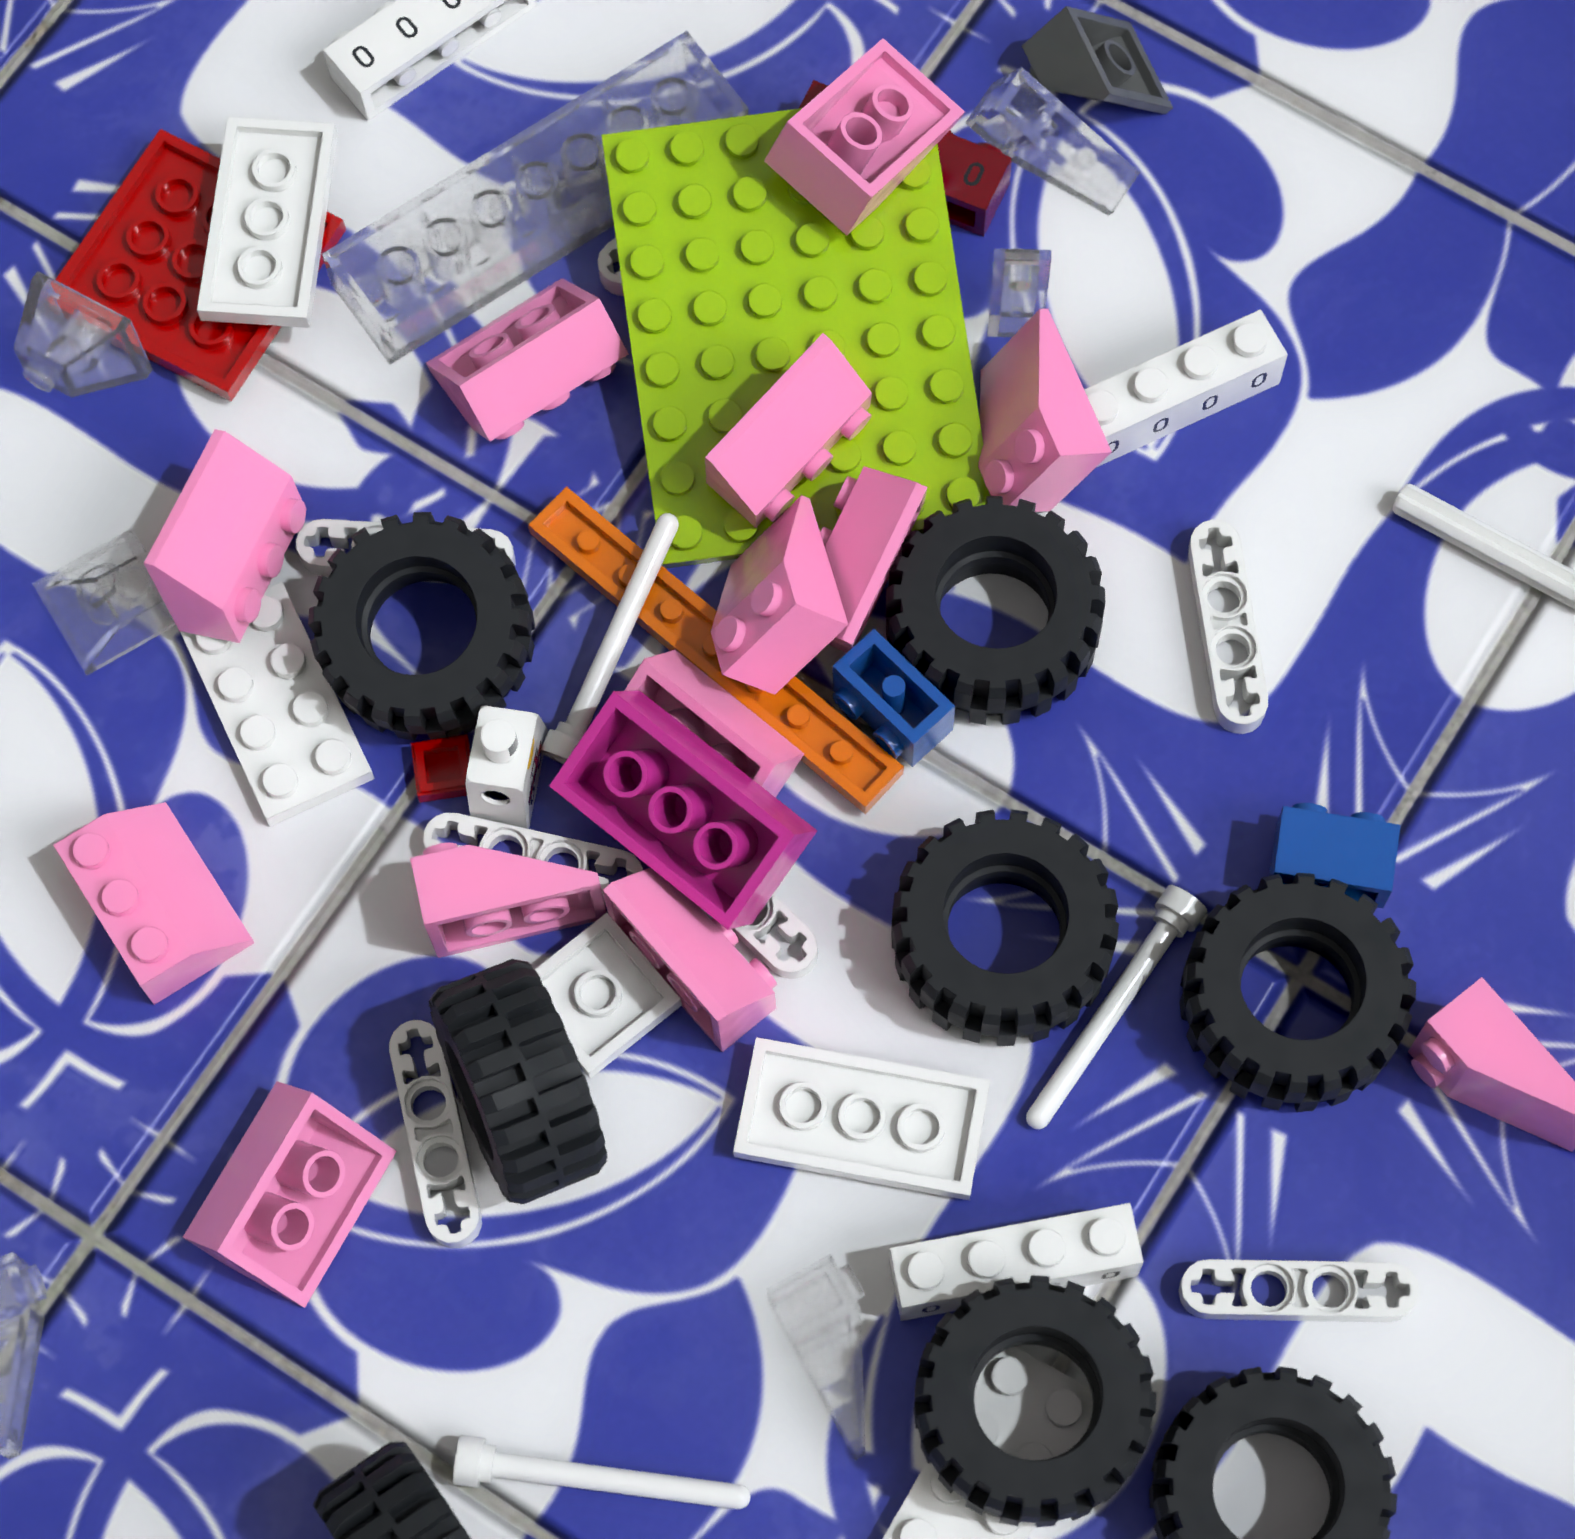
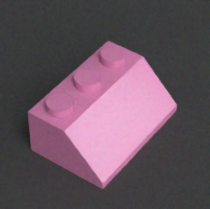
[426,278,629,442]
[705,333,872,528]
[144,429,307,643]
[820,466,927,653]
[624,650,804,798]
[53,802,255,1005]
[603,868,777,1053]
[183,1081,397,1308]

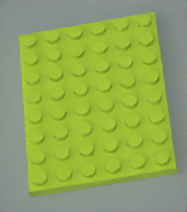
[602,108,991,569]

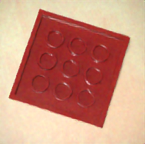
[43,129,346,402]

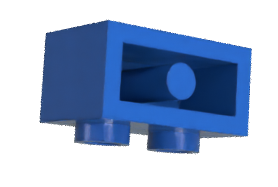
[832,629,955,767]
[1269,803,1400,909]

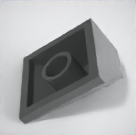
[1022,6,1173,114]

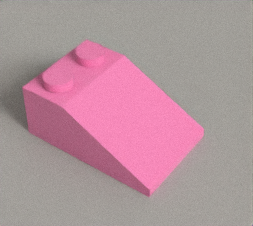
[764,38,965,235]
[978,308,1112,512]
[711,495,848,695]
[410,843,607,958]
[1408,977,1575,1152]

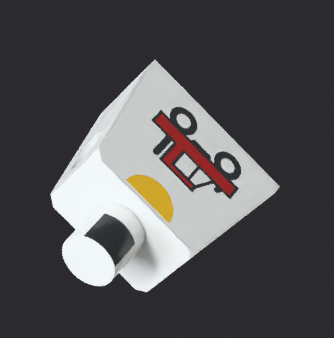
[465,706,548,829]

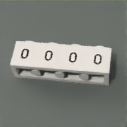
[323,0,537,121]
[1084,309,1288,467]
[889,1203,1144,1321]

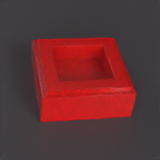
[411,735,471,803]

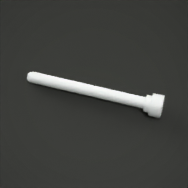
[540,513,679,764]
[1026,885,1207,1130]
[453,1435,751,1509]

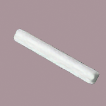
[1393,484,1575,609]

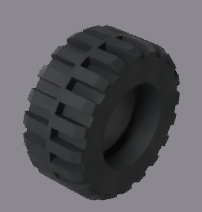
[886,496,1105,725]
[308,512,535,741]
[891,809,1119,1046]
[1179,873,1416,1112]
[429,959,608,1204]
[914,1275,1156,1528]
[1149,1366,1397,1539]
[313,1441,471,1539]

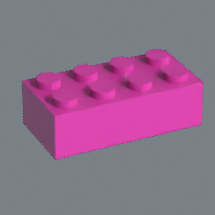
[549,690,817,930]

